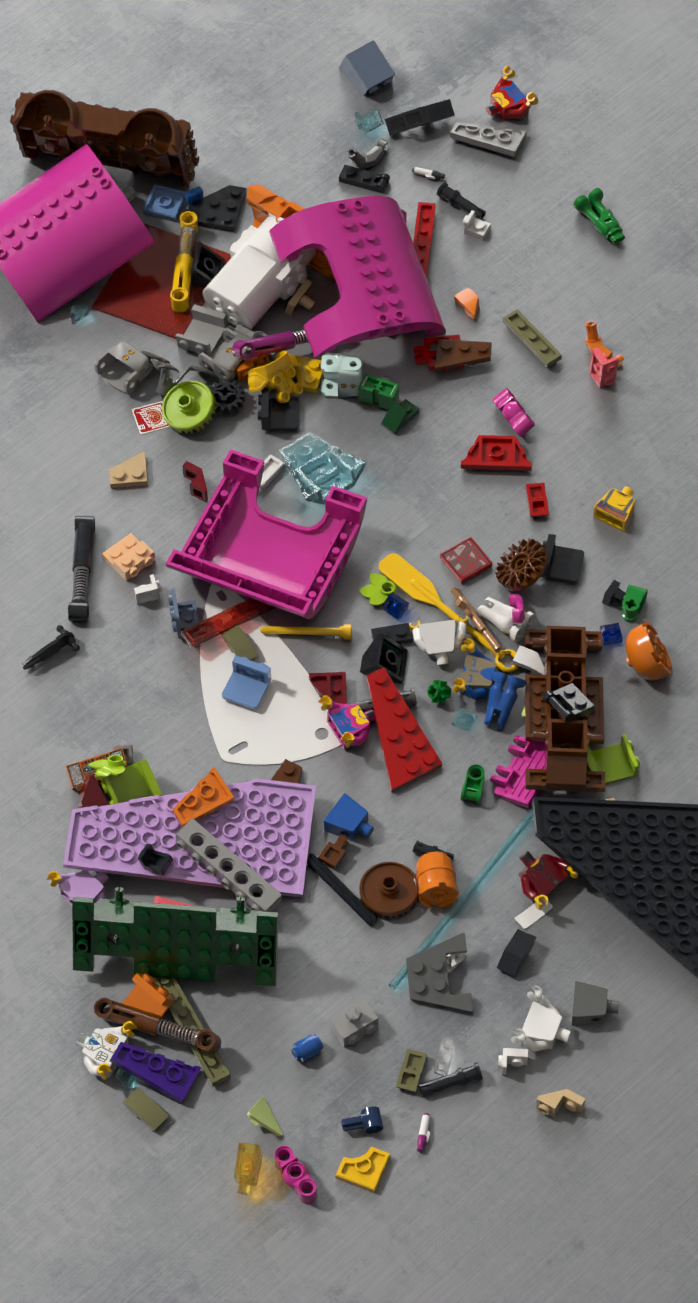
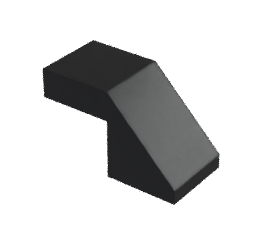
[497,928,537,977]

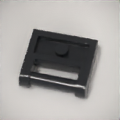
[543,683,595,723]

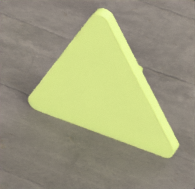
[247,1097,282,1137]

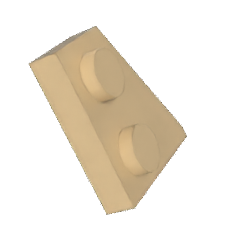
[109,452,148,488]

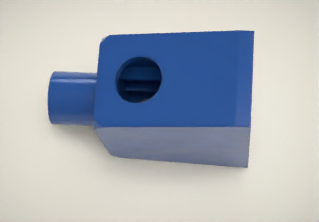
[324,793,374,841]

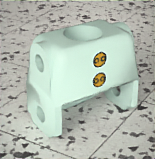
[321,352,362,398]

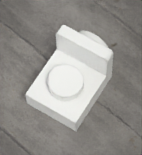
[463,210,491,240]
[134,574,161,604]
[498,1048,528,1075]

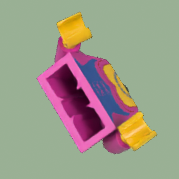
[318,695,376,749]

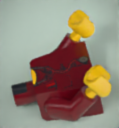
[519,851,578,910]

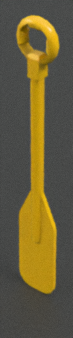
[378,553,519,673]

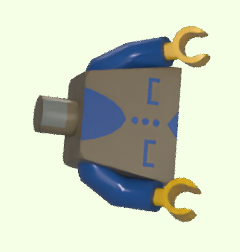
[453,638,505,700]

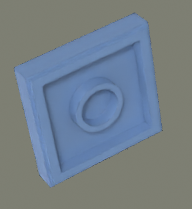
[143,184,186,222]

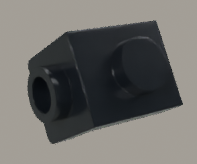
[138,843,174,876]

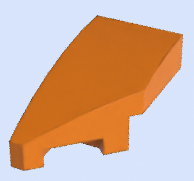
[454,288,480,320]

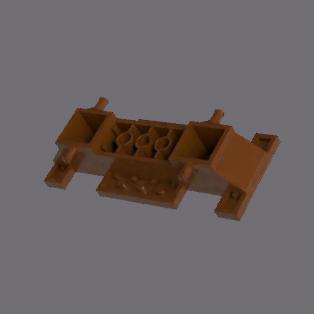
[525,625,605,792]

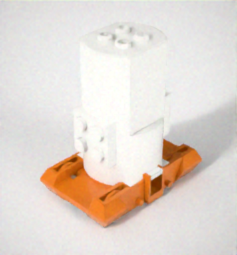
[203,184,335,329]

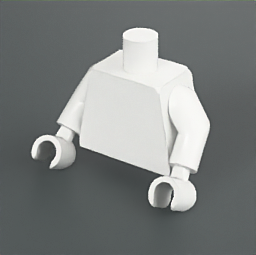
[511,986,571,1052]

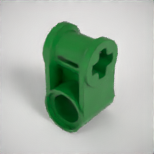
[622,584,648,622]
[461,764,485,804]

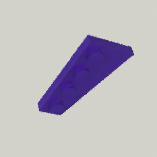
[110,1042,202,1103]

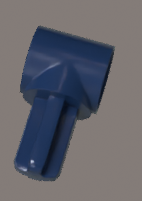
[341,1106,383,1134]

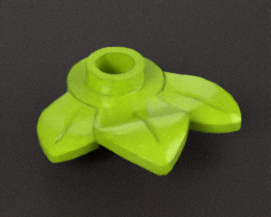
[359,573,397,606]
[88,755,126,778]

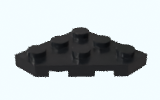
[185,185,247,232]

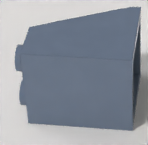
[339,40,395,95]

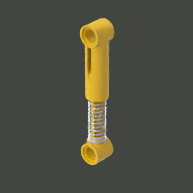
[170,211,198,312]

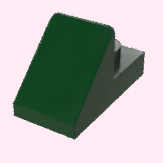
[381,399,419,435]

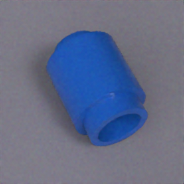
[291,1034,323,1062]

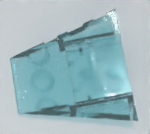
[279,432,367,505]

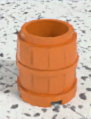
[416,852,459,908]

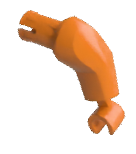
[585,321,624,367]

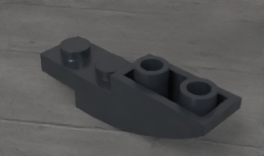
[384,99,455,136]

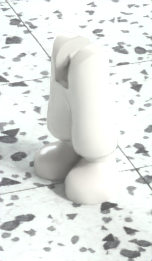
[477,597,535,642]

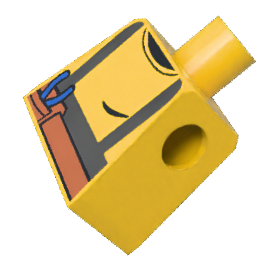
[593,486,635,532]

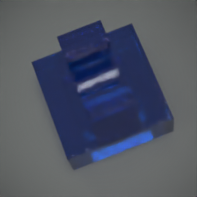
[383,592,410,620]
[600,623,623,646]

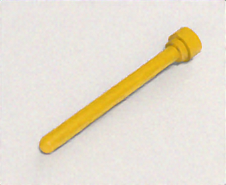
[260,624,352,640]

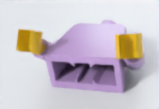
[46,870,109,906]

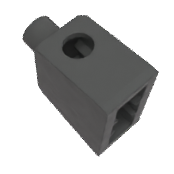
[572,981,619,1026]

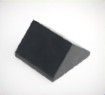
[191,241,226,287]

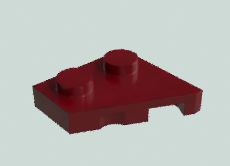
[309,672,347,704]

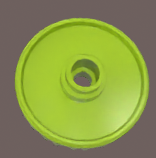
[162,381,216,434]

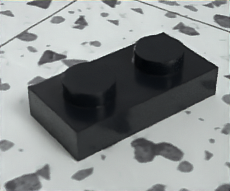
[371,623,412,645]

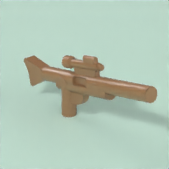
[450,587,502,653]

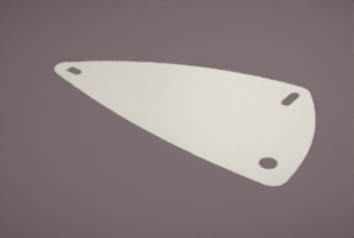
[200,584,341,765]

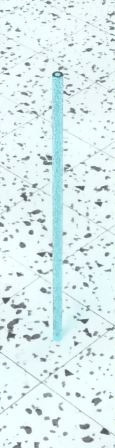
[389,807,533,990]

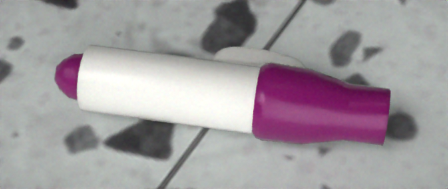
[417,1113,430,1152]

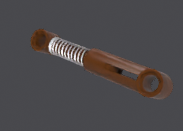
[94,998,221,1053]

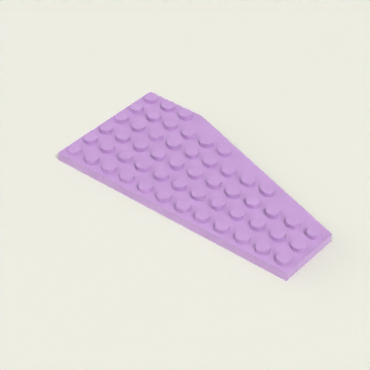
[63,778,316,898]

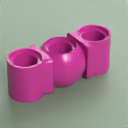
[492,388,535,437]
[274,1146,317,1204]

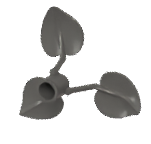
[141,351,219,396]

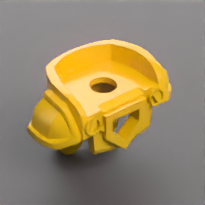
[248,351,303,403]

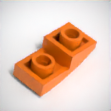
[237,354,269,382]

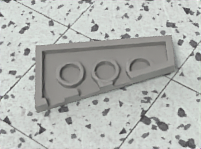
[450,122,527,157]

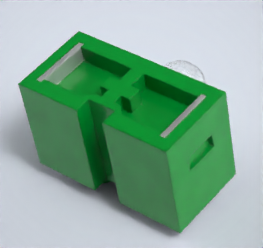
[358,374,399,410]

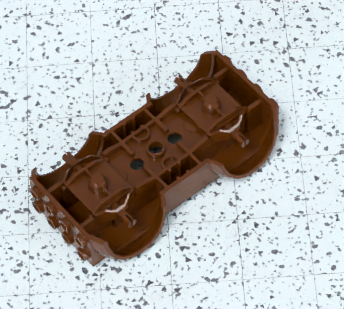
[10,90,199,187]

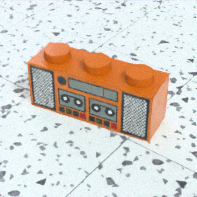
[64,748,128,791]

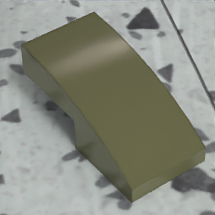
[221,625,259,660]
[396,1049,427,1092]
[122,1088,169,1131]

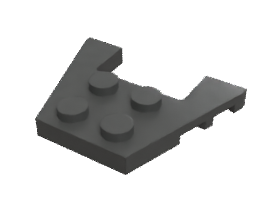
[406,933,473,1013]

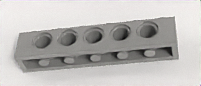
[176,818,282,912]

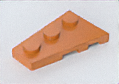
[173,767,234,828]

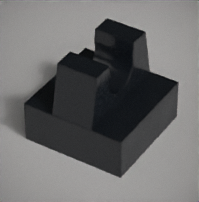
[602,580,626,606]

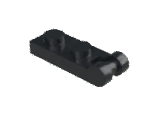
[339,165,390,193]

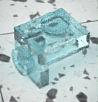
[354,108,384,134]

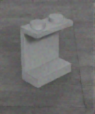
[176,304,229,357]

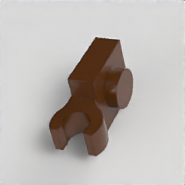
[318,834,349,870]

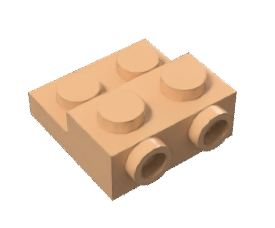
[102,533,155,581]

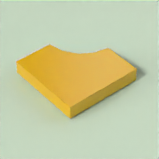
[335,1146,391,1193]

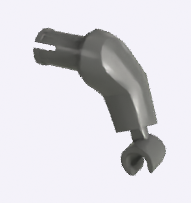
[346,139,389,169]

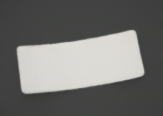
[514,901,553,929]

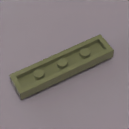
[503,309,562,368]

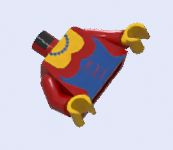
[486,66,539,120]

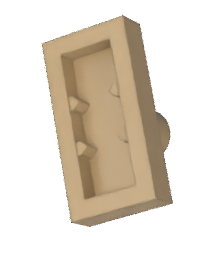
[285,279,316,316]

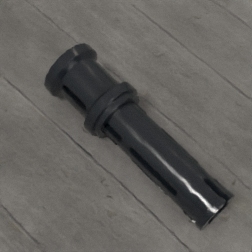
[437,182,486,220]
[419,1062,483,1097]

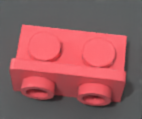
[589,347,619,388]

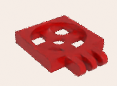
[413,334,465,371]

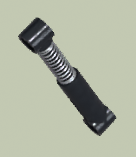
[68,516,95,621]

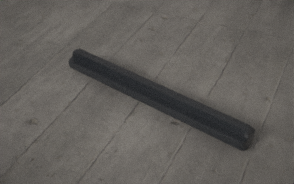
[307,853,377,926]

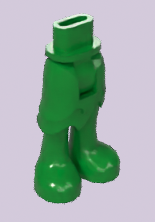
[573,188,625,244]

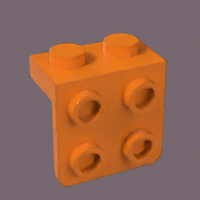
[122,973,175,1018]

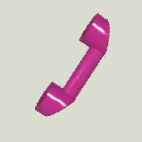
[509,594,526,624]

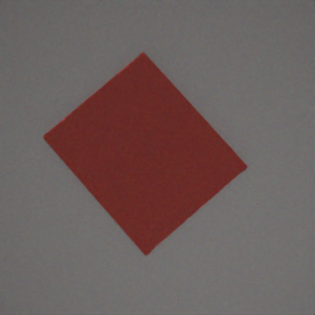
[92,224,231,339]

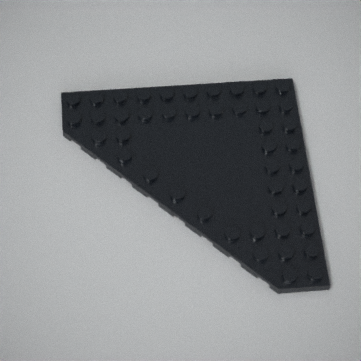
[532,797,698,978]

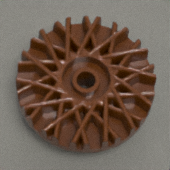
[495,538,548,591]
[359,862,419,919]

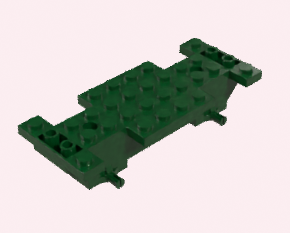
[72,887,278,986]

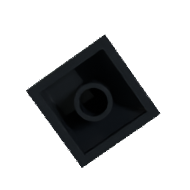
[360,633,408,683]

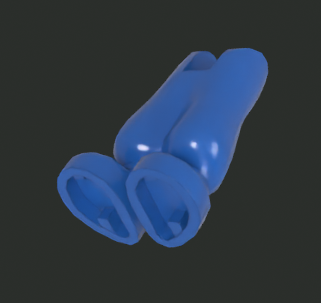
[484,671,527,730]

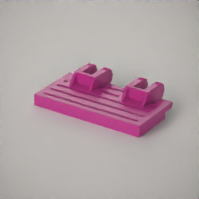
[490,735,545,808]

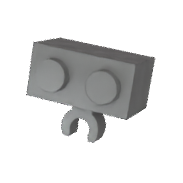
[330,999,378,1047]

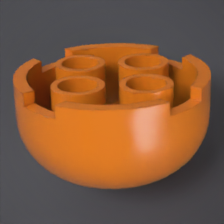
[625,621,673,681]

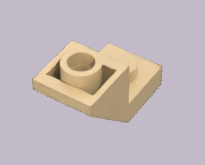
[536,1089,586,1117]

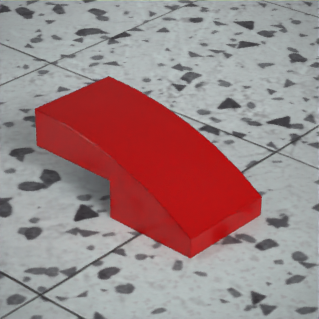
[526,483,549,517]

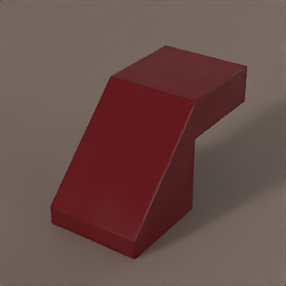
[182,461,208,502]

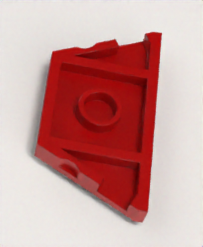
[461,435,532,471]

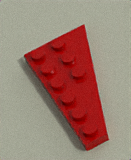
[367,667,442,792]

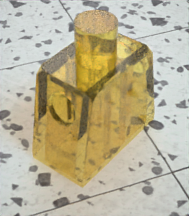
[234,1142,263,1195]

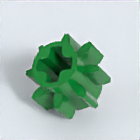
[427,680,451,704]

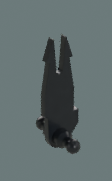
[22,625,80,670]

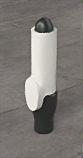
[412,167,445,180]

